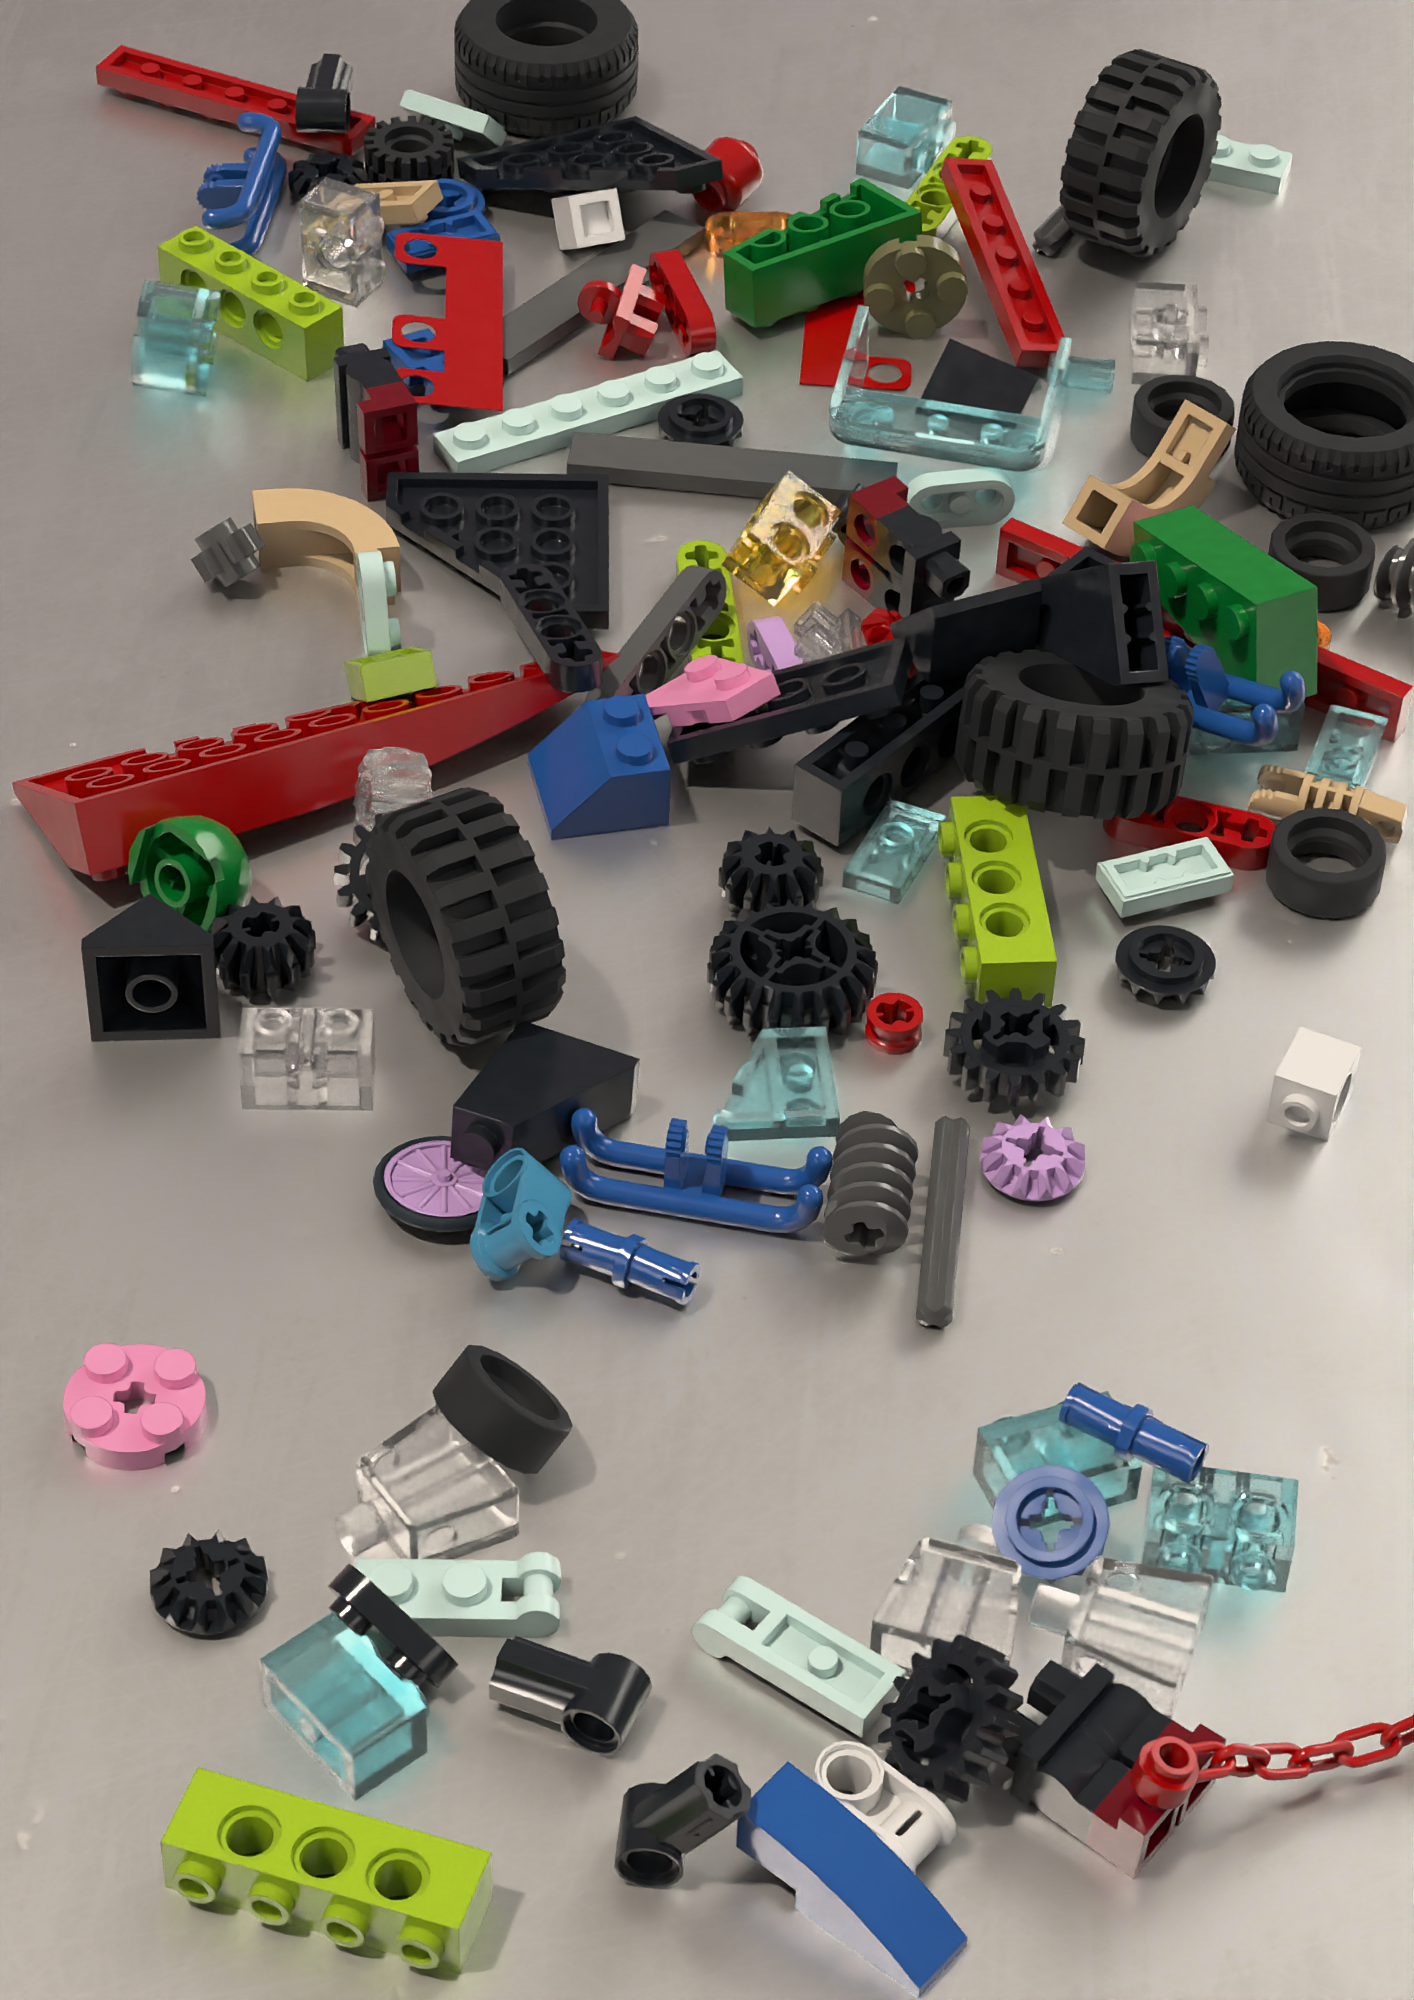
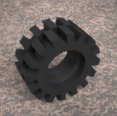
[364,116,454,183]

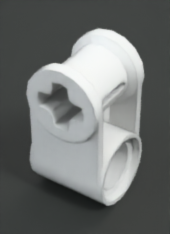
[813,1741,957,1875]

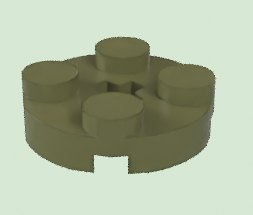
[863,235,968,339]

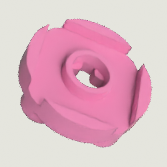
[63,1343,207,1471]

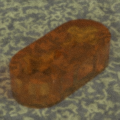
[705,211,792,258]

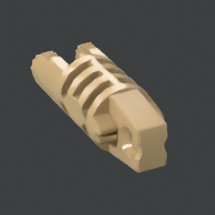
[1247,764,1407,844]

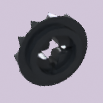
[288,151,368,207]
[658,394,744,447]
[1115,925,1216,1004]
[150,1529,268,1634]

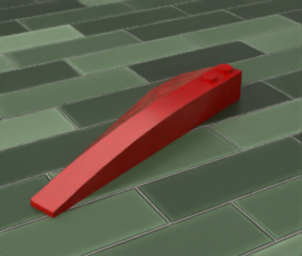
[12,651,620,881]

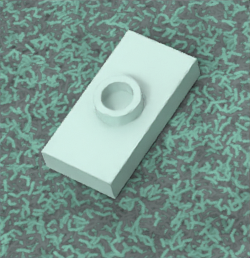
[399,89,507,148]
[1095,837,1234,918]

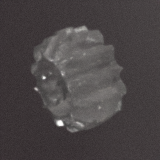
[353,747,434,832]

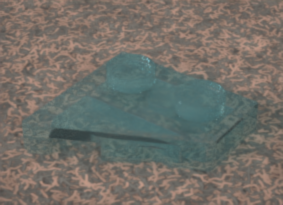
[713,1027,840,1141]

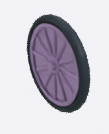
[373,1136,489,1232]

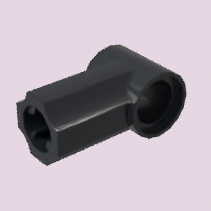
[295,54,354,135]
[489,1636,652,1756]
[614,1753,751,1889]

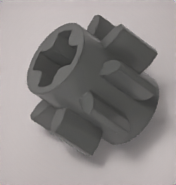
[191,517,265,588]

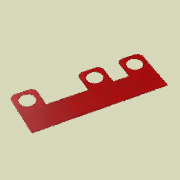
[392,232,503,411]
[800,280,916,390]

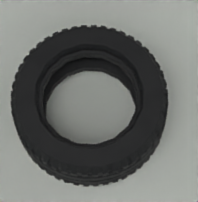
[1234,341,1414,530]

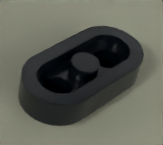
[328,1564,458,1689]

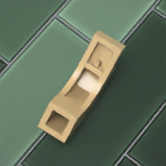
[1062,399,1236,557]
[252,488,401,613]

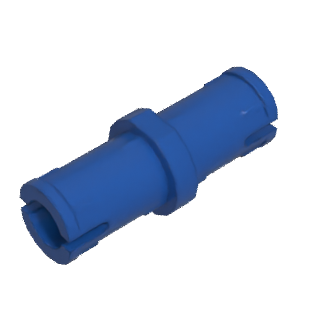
[559,1218,701,1305]
[1058,1382,1209,1484]

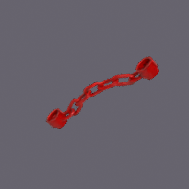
[1130,1715,1414,1809]

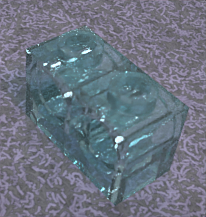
[1140,1466,1298,1593]

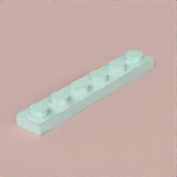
[433,350,743,473]

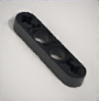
[500,564,602,693]

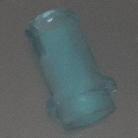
[1047,350,1115,394]

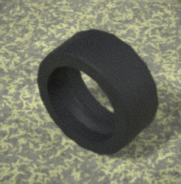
[1130,374,1235,458]
[1268,513,1376,611]
[1266,807,1386,919]
[432,1345,573,1474]

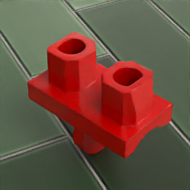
[577,263,667,361]

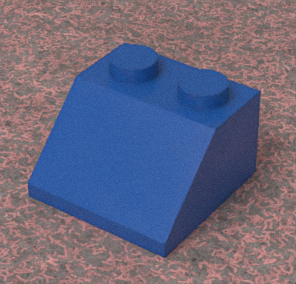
[527,694,671,840]

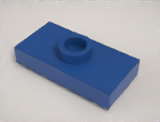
[386,210,500,274]

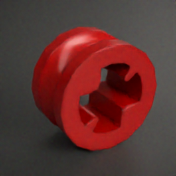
[865,993,923,1055]

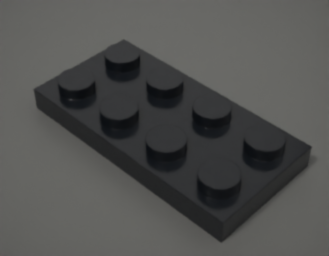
[667,636,914,765]

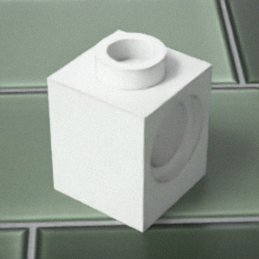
[551,188,626,250]
[1266,1026,1361,1142]

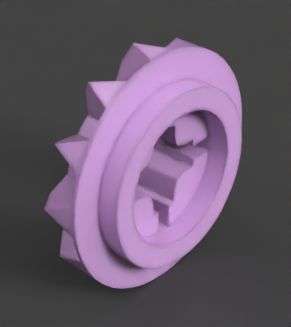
[980,1115,1085,1201]

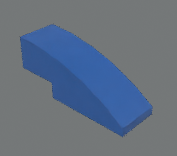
[736,1761,968,1998]

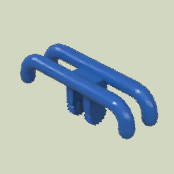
[196,112,287,256]
[1165,635,1306,747]
[559,1108,833,1233]

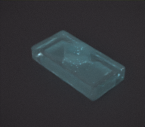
[1304,705,1388,790]
[842,799,946,905]

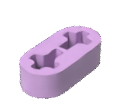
[747,616,805,672]

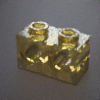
[721,470,841,606]

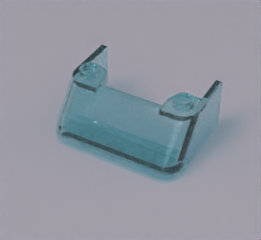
[829,305,1072,473]

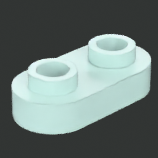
[907,467,1015,529]
[356,551,401,657]

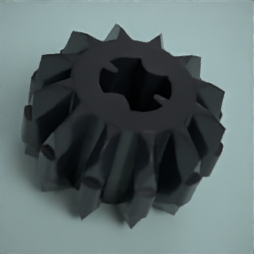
[718,826,824,913]
[210,896,316,999]

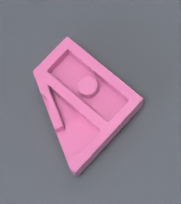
[645,655,781,727]

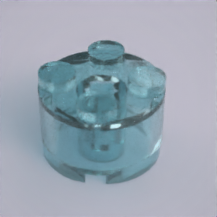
[130,280,221,397]

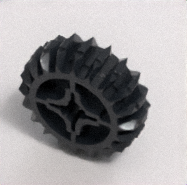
[707,898,878,1047]

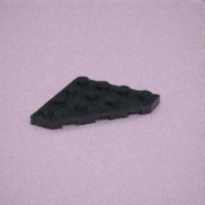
[457,116,723,194]
[386,472,609,630]

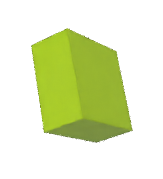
[344,646,437,702]

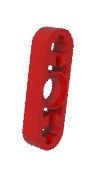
[649,249,716,356]
[1102,795,1276,871]

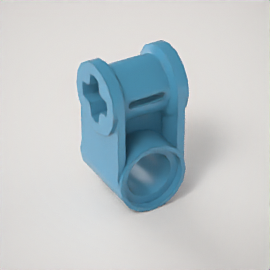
[470,1148,572,1282]

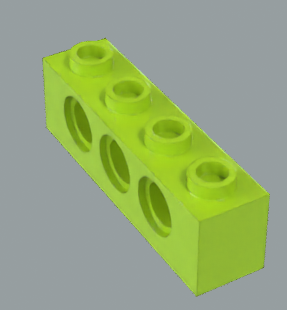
[157,225,344,382]
[938,795,1057,1007]
[160,1767,493,1974]

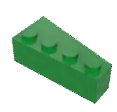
[723,177,922,328]
[1130,505,1318,708]

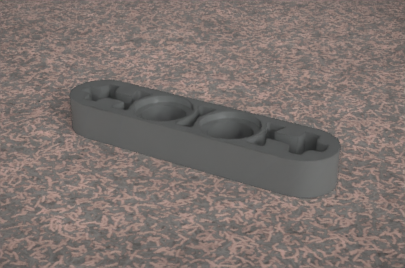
[584,565,727,702]

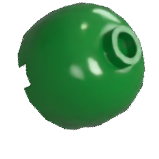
[128,815,252,933]

